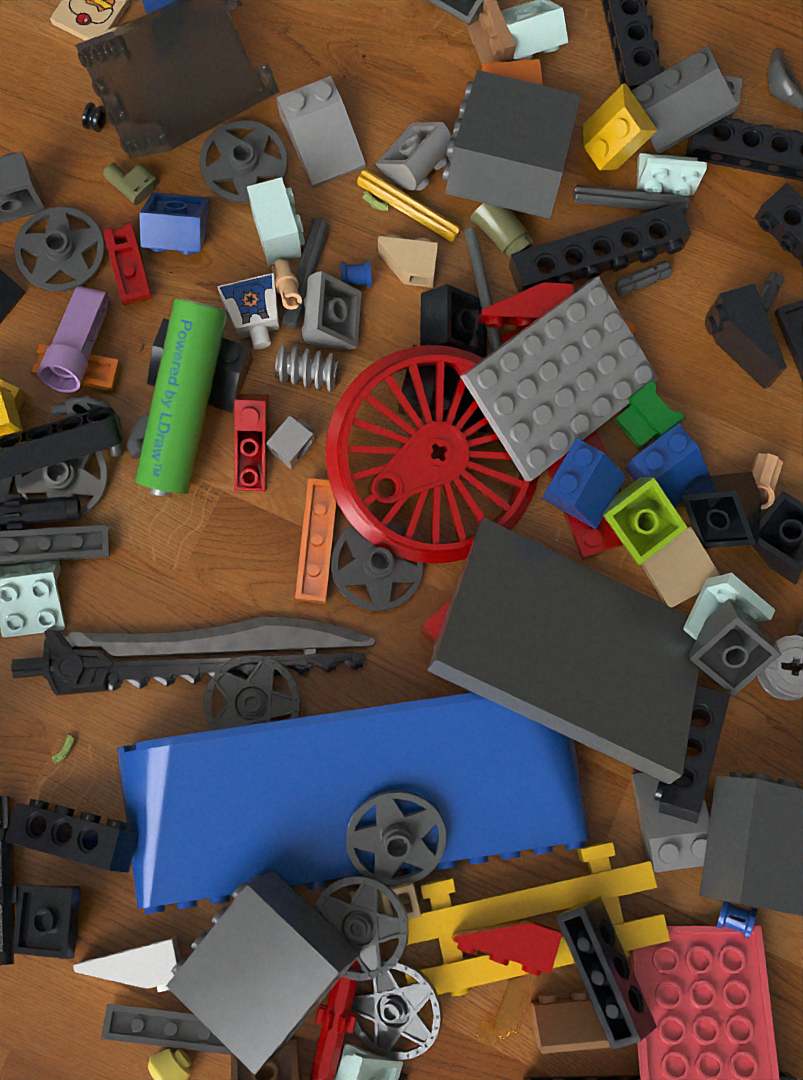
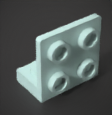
[636,153,707,196]
[0,561,66,638]
[683,573,775,640]

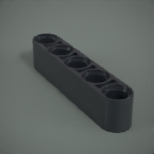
[0,407,124,480]

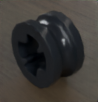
[82,102,106,132]

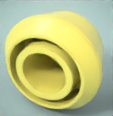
[148,1048,192,1080]

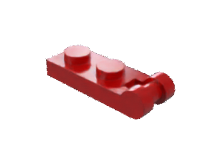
[103,221,152,306]

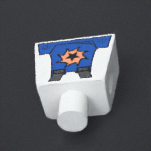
[217,273,279,349]

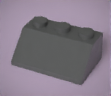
[631,46,739,154]

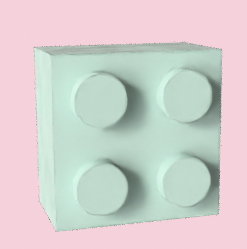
[247,177,305,266]

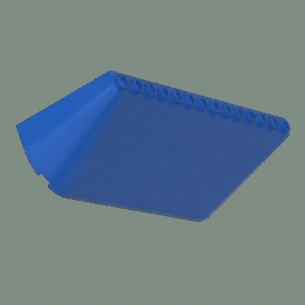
[117,692,590,914]

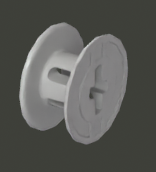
[757,635,803,701]

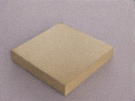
[641,527,720,608]

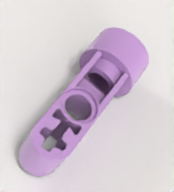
[37,286,109,393]

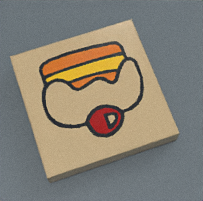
[50,0,130,48]

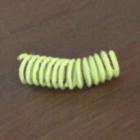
[362,191,388,211]
[52,735,75,764]

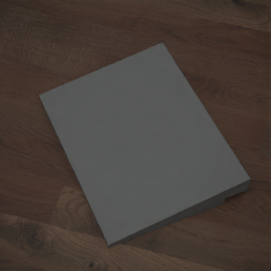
[427,517,699,784]

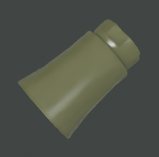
[470,203,534,259]

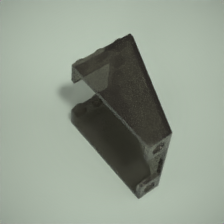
[75,0,280,159]

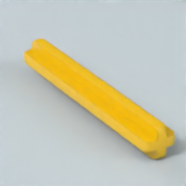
[357,170,460,242]

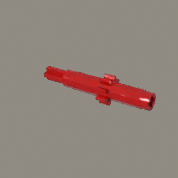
[309,960,361,1080]

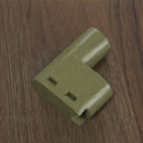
[103,163,159,205]

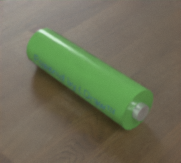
[135,298,228,497]

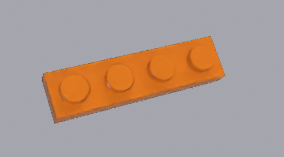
[295,478,337,604]

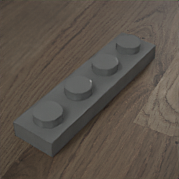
[0,525,110,564]
[101,1003,234,1055]

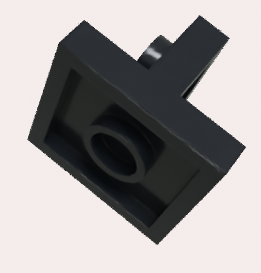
[12,884,81,959]

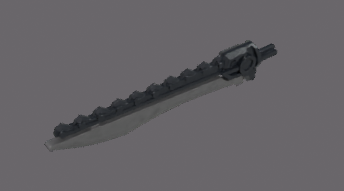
[11,617,375,696]

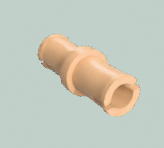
[272,259,302,310]

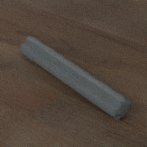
[573,185,690,214]
[282,218,329,329]

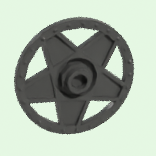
[200,120,288,203]
[15,207,105,292]
[15,451,108,521]
[331,520,423,611]
[204,655,300,731]
[346,790,446,886]
[313,876,409,980]
[351,959,443,1060]

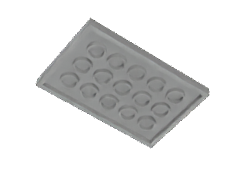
[460,276,659,481]

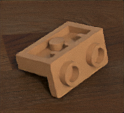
[466,0,516,64]

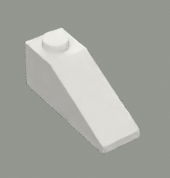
[73,937,181,992]

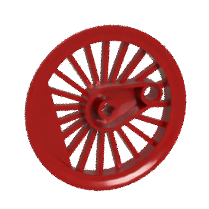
[325,345,539,563]

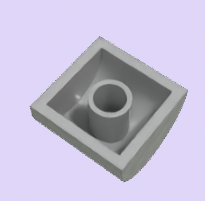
[376,122,452,191]
[301,271,362,350]

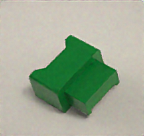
[614,380,685,450]

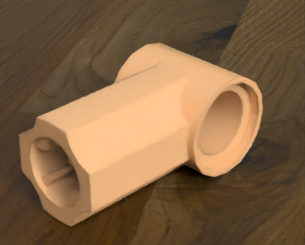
[751,453,783,514]

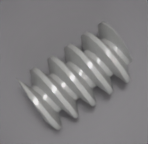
[274,343,340,392]

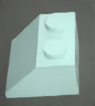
[501,0,568,60]

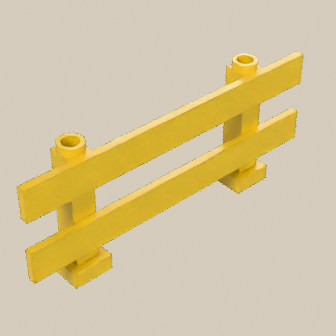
[398,841,670,997]

